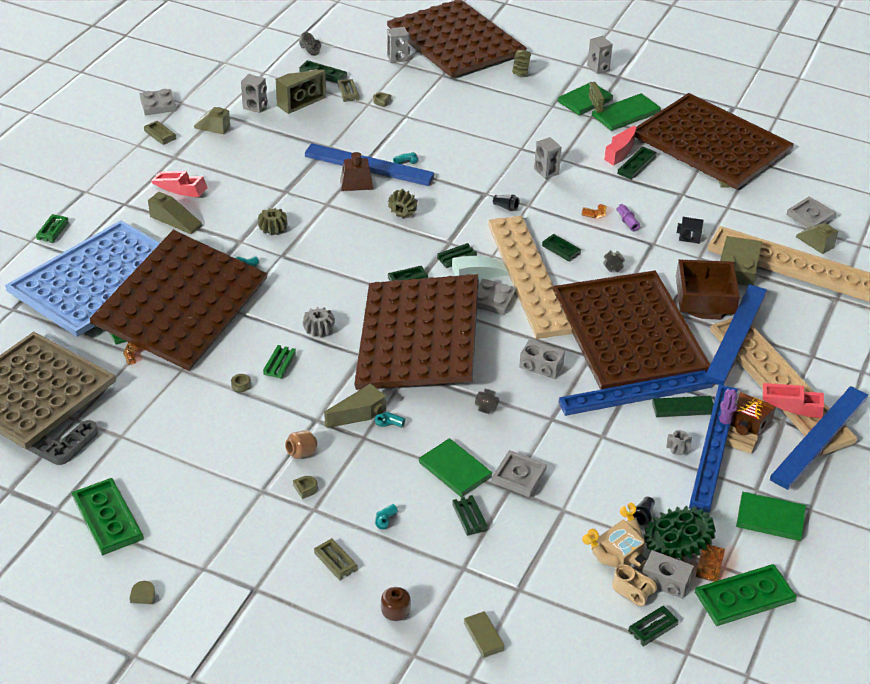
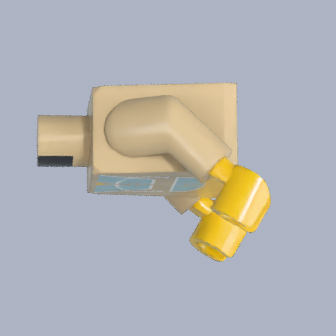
[582,502,647,570]

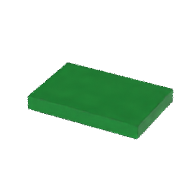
[558,82,613,115]
[419,438,492,498]
[736,491,806,541]

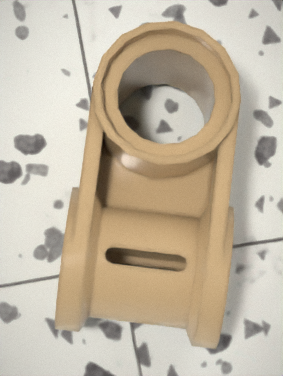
[612,564,657,606]

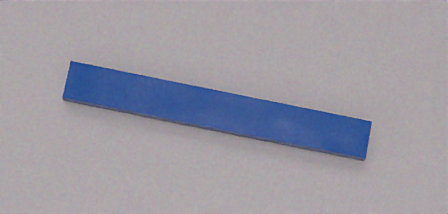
[305,143,434,186]
[704,284,767,385]
[558,370,713,416]
[689,384,738,513]
[770,386,868,490]

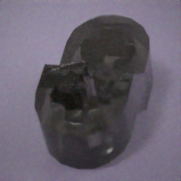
[299,32,321,56]

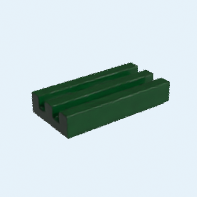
[542,234,581,262]
[437,243,477,268]
[388,265,428,281]
[452,495,488,536]
[628,605,679,647]

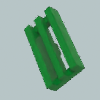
[36,214,69,243]
[263,345,296,379]

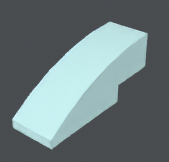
[452,256,509,281]

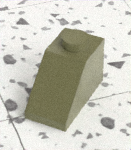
[194,107,230,135]
[796,223,838,254]

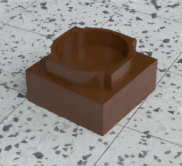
[676,259,740,320]

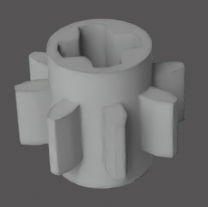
[666,430,692,455]

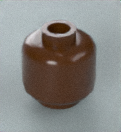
[381,587,411,621]

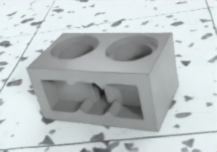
[387,27,411,63]
[241,74,268,113]
[534,137,562,179]
[519,339,565,379]

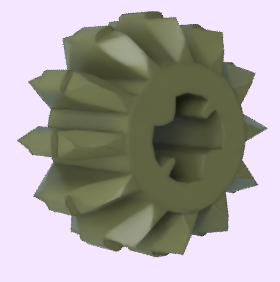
[512,50,531,76]
[388,188,418,218]
[258,207,288,235]

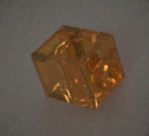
[696,545,725,582]

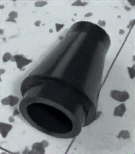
[493,194,519,211]
[633,496,655,526]

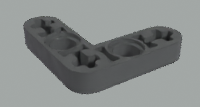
[27,420,98,465]

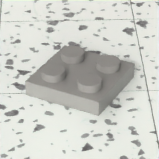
[139,89,176,115]
[786,197,836,228]
[477,278,517,315]
[491,450,547,497]

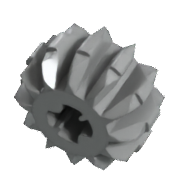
[303,307,335,338]

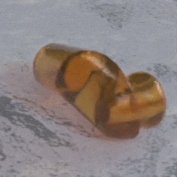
[581,204,607,218]
[123,342,140,365]

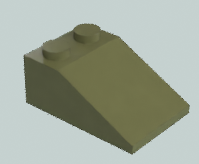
[275,70,326,114]
[720,236,762,286]

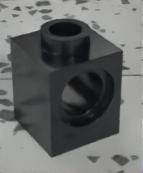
[676,217,704,244]

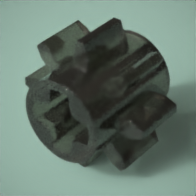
[603,250,625,273]
[475,388,499,414]

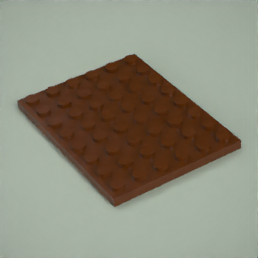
[387,0,527,78]
[635,93,794,189]
[90,229,268,371]
[552,270,710,390]
[354,274,479,390]

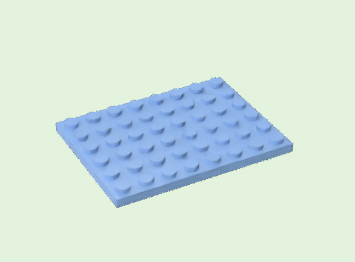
[5,220,160,337]

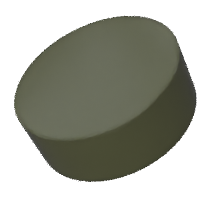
[231,374,251,392]

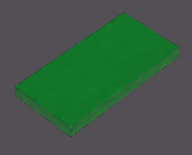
[592,93,661,131]
[71,478,144,556]
[695,564,797,627]

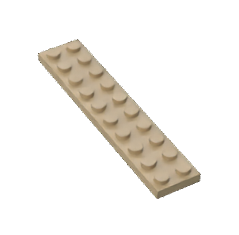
[488,216,572,339]
[708,226,870,302]
[710,318,857,455]

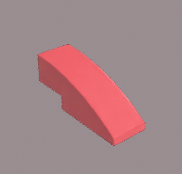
[604,126,636,165]
[151,171,208,197]
[763,383,824,418]

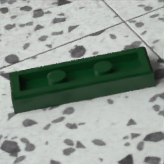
[299,60,347,83]
[617,146,657,180]
[652,396,714,417]

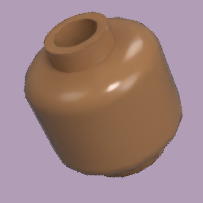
[285,430,317,459]

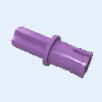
[616,204,640,232]
[719,389,737,424]

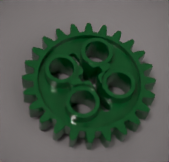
[644,506,716,561]

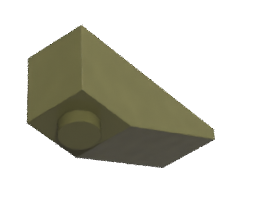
[148,192,202,234]
[324,384,386,428]

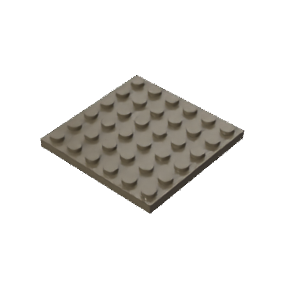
[0,332,116,450]

